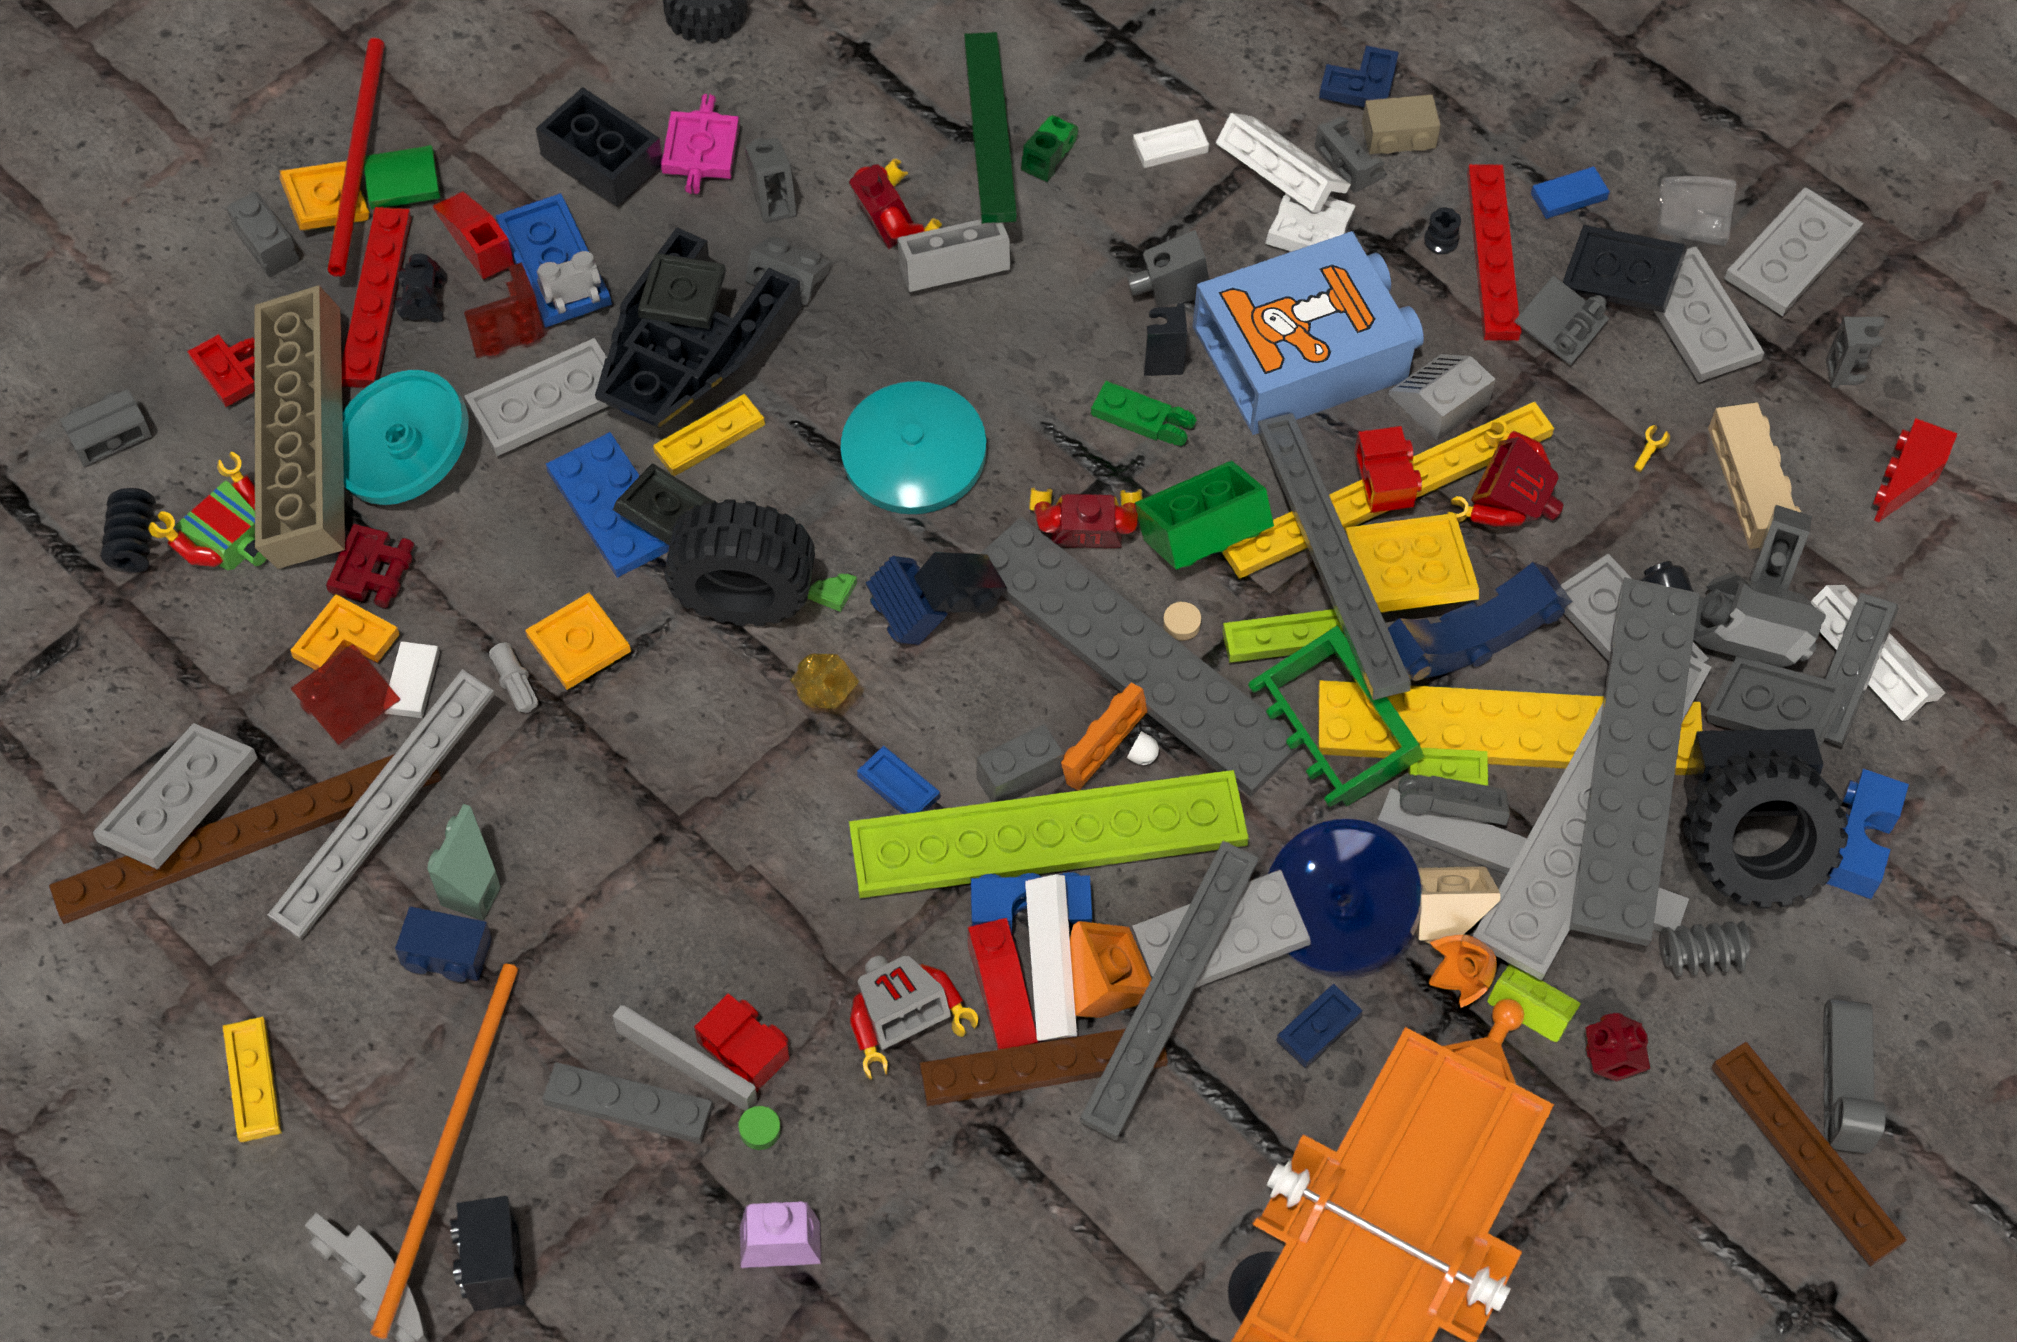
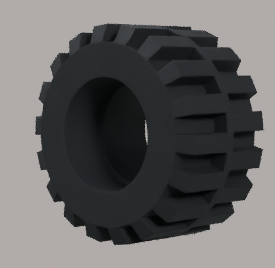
[663,0,747,43]

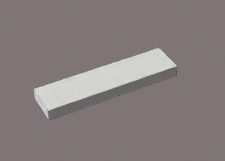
[1025,874,1077,1041]

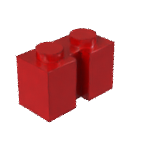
[1354,426,1422,513]
[694,993,789,1092]

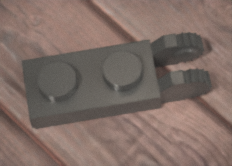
[1398,774,1510,825]

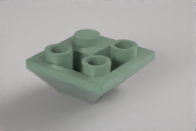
[427,804,501,921]

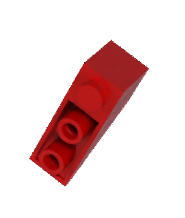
[433,191,514,280]
[1873,418,1958,522]

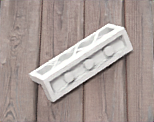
[1216,113,1351,212]
[1811,585,1945,721]

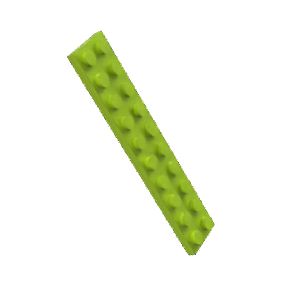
[849,770,1249,898]

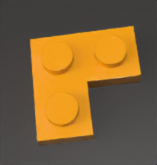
[290,594,400,674]

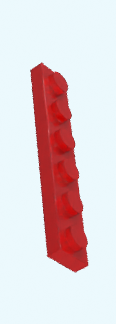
[1467,164,1521,341]
[341,207,412,388]

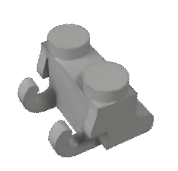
[536,251,601,314]

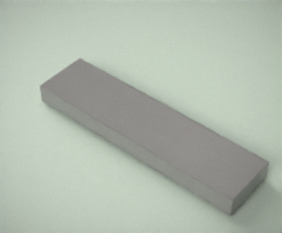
[612,1005,758,1111]

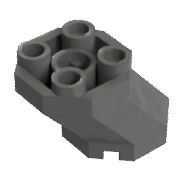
[1693,571,1826,668]

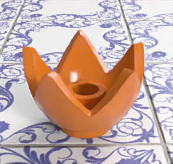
[1429,934,1497,1008]

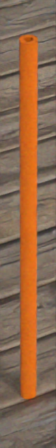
[370,964,518,1339]

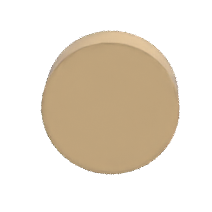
[1163,602,1201,641]

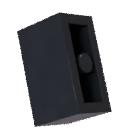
[914,552,1007,613]

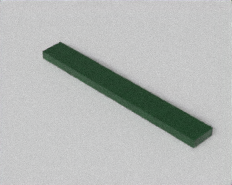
[964,32,1017,223]

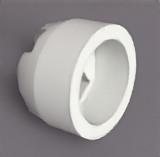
[1127,731,1159,766]

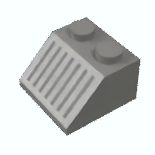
[1388,354,1496,441]

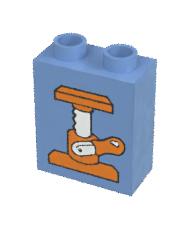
[1192,231,1424,435]

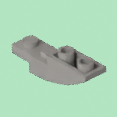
[304,1213,429,1342]

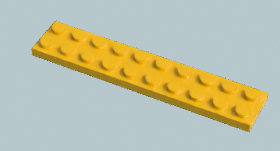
[1317,680,1702,775]

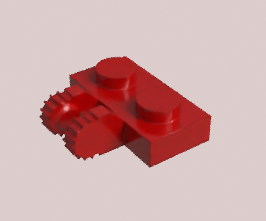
[187,334,255,407]

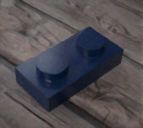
[1276,983,1363,1068]

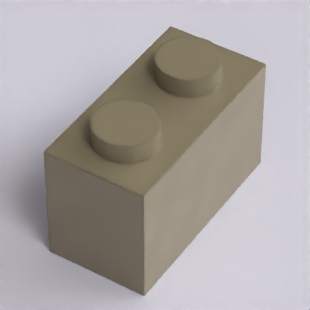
[1362,94,1441,155]

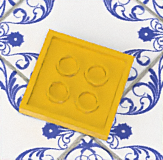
[1345,513,1479,612]

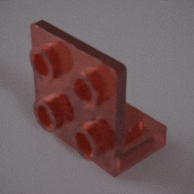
[464,262,544,358]

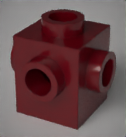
[1585,1013,1651,1081]

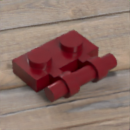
[326,524,415,608]

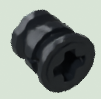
[1424,207,1462,254]

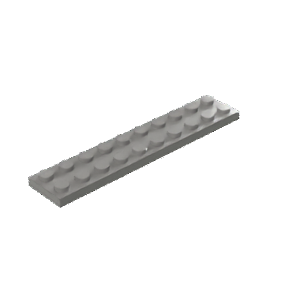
[1473,656,1711,981]

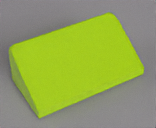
[1488,964,1581,1042]

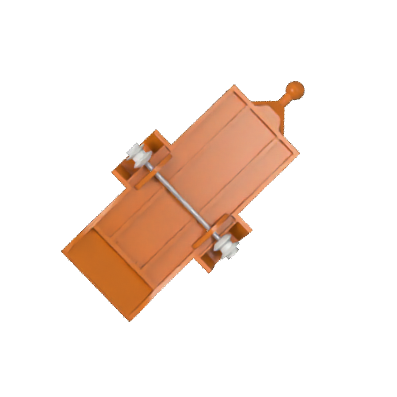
[1231,999,1554,1342]

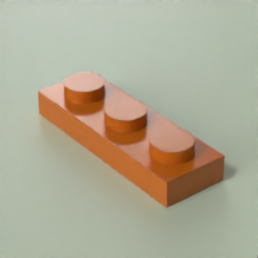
[1061,682,1147,791]

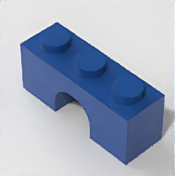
[1826,769,1909,899]
[971,872,1092,936]

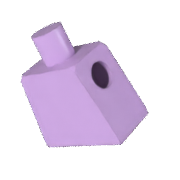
[740,1202,821,1268]

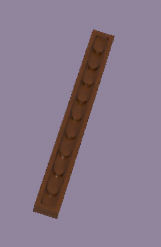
[49,754,441,924]

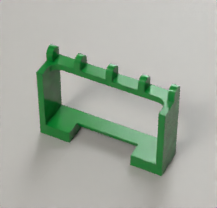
[1248,625,1425,807]

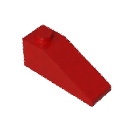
[968,918,1038,1050]

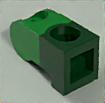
[1021,115,1078,182]

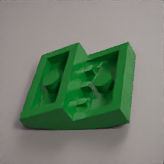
[364,145,440,209]

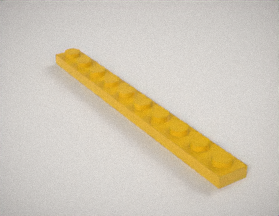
[1222,401,1554,579]

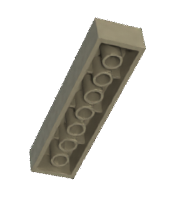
[254,285,345,569]

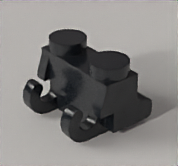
[395,253,447,323]

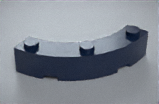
[1388,562,1573,681]

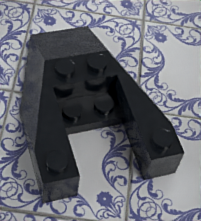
[595,227,802,428]

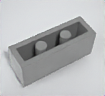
[898,219,1010,292]

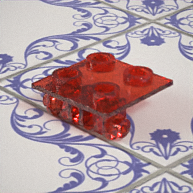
[290,644,401,746]

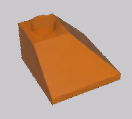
[1070,921,1152,1018]

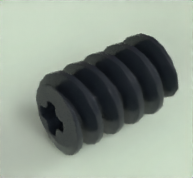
[100,488,156,573]

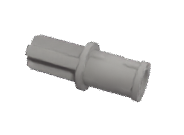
[489,642,538,713]

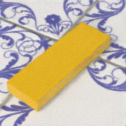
[653,393,765,477]
[222,1017,282,1143]

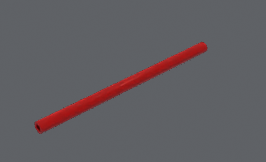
[327,38,385,277]

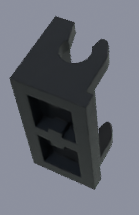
[1143,303,1188,376]

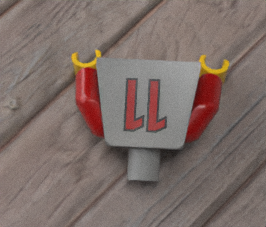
[850,956,978,1080]

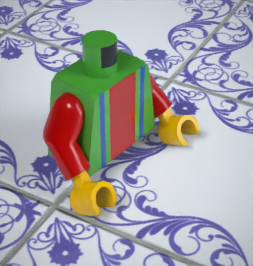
[149,452,267,570]

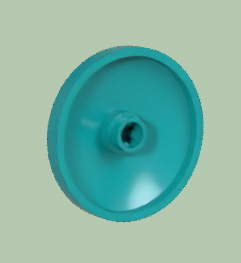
[342,370,469,505]
[841,381,987,514]

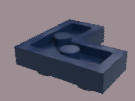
[1319,46,1399,107]

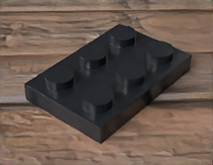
[1563,225,1687,313]

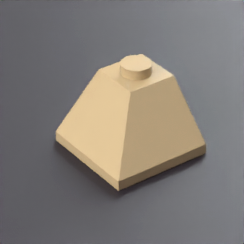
[1408,867,1500,944]

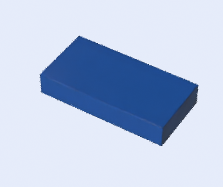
[1531,167,1610,219]
[857,746,940,814]

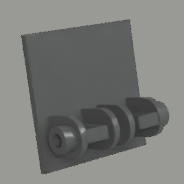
[1514,276,1609,365]

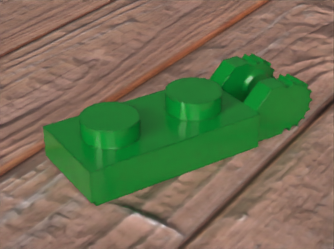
[1091,381,1197,446]

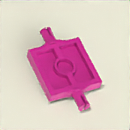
[661,94,740,194]

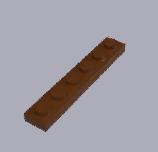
[920,1028,1168,1106]
[1711,1042,1907,1267]

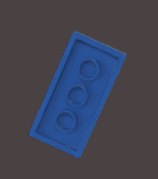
[495,193,612,328]
[546,432,669,578]

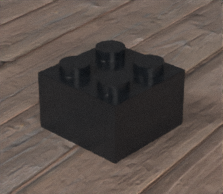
[450,1195,525,1312]

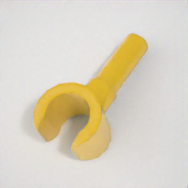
[1633,425,1670,472]

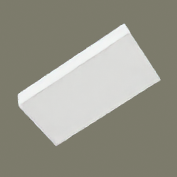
[1133,119,1209,168]
[383,642,440,718]

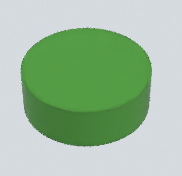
[739,1106,781,1150]

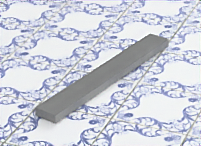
[268,669,495,940]
[1376,788,1689,932]

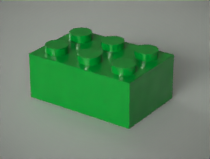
[1135,460,1274,570]

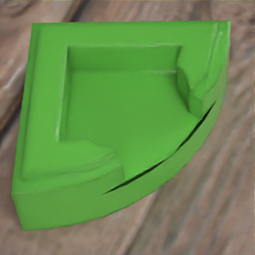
[807,574,857,612]

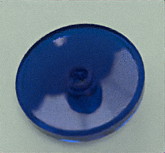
[1267,819,1423,976]

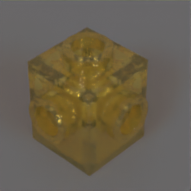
[790,653,860,709]

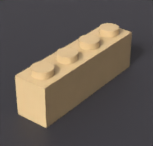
[1708,402,1801,549]

